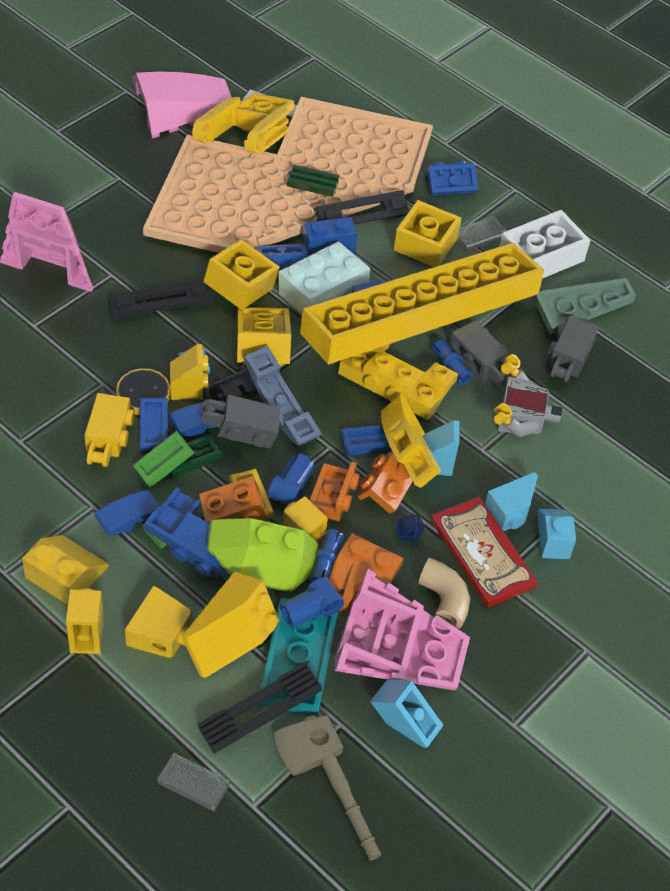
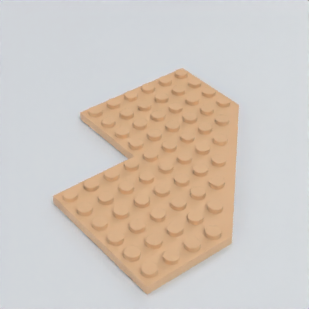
[143,97,433,253]

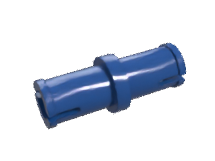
[432,339,473,385]
[309,529,344,583]

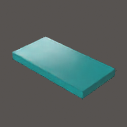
[257,597,338,717]

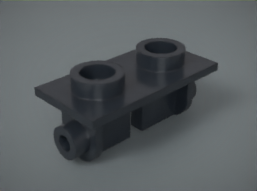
[209,364,257,402]

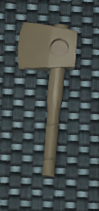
[273,715,381,861]

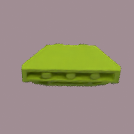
[207,518,318,592]

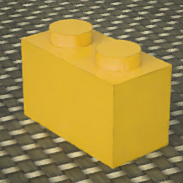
[66,588,104,654]

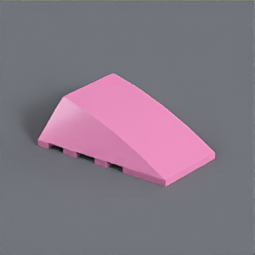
[132,72,232,139]
[0,192,93,292]
[334,569,470,690]

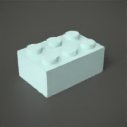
[279,241,370,315]

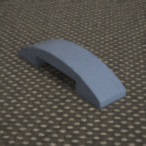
[244,346,322,446]

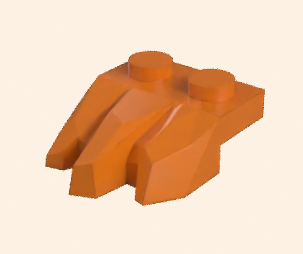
[329,534,403,612]

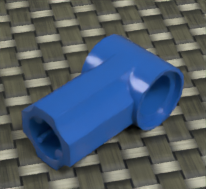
[267,453,314,506]
[280,577,344,628]

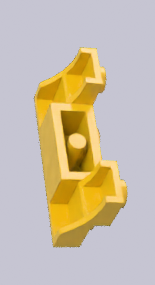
[338,344,458,420]

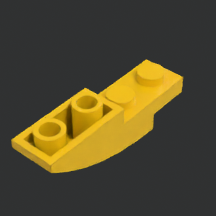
[381,394,442,488]

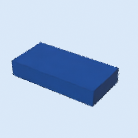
[140,398,168,452]
[340,425,392,456]

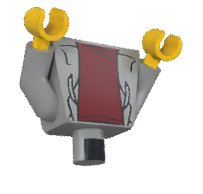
[494,354,562,438]

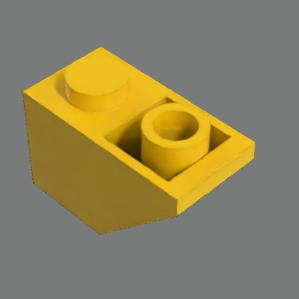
[170,344,208,400]

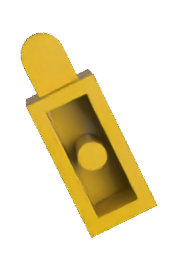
[85,393,135,467]

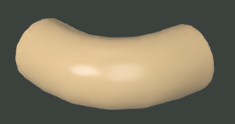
[418,557,470,629]

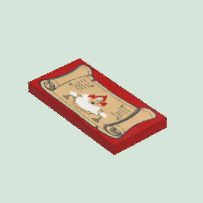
[430,497,538,608]

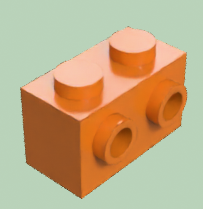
[199,476,268,524]

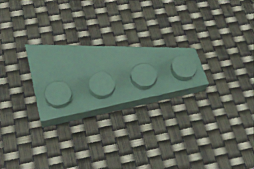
[533,278,636,335]

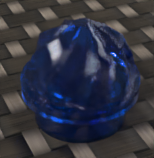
[396,512,424,542]

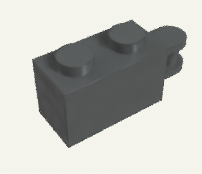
[548,316,599,383]
[449,320,511,387]
[201,395,280,449]

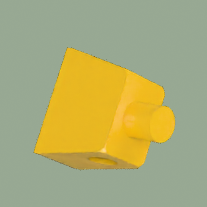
[125,586,192,658]

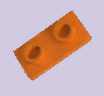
[357,451,412,514]
[310,462,360,521]

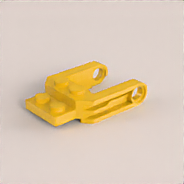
[192,93,294,154]

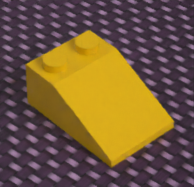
[237,307,291,366]
[182,572,279,678]

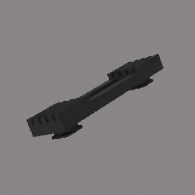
[314,190,409,225]
[108,280,213,321]
[197,662,322,754]

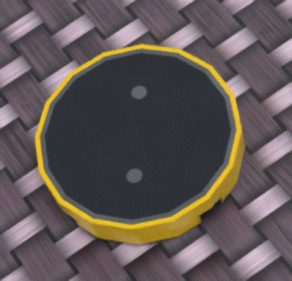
[116,369,170,415]

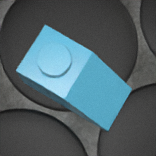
[423,420,459,476]
[485,472,538,532]
[537,509,576,559]
[370,679,443,748]

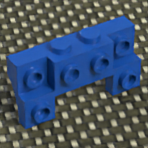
[144,487,231,580]

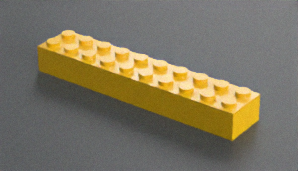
[300,243,544,365]

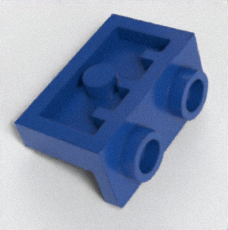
[425,161,478,196]
[255,244,308,279]

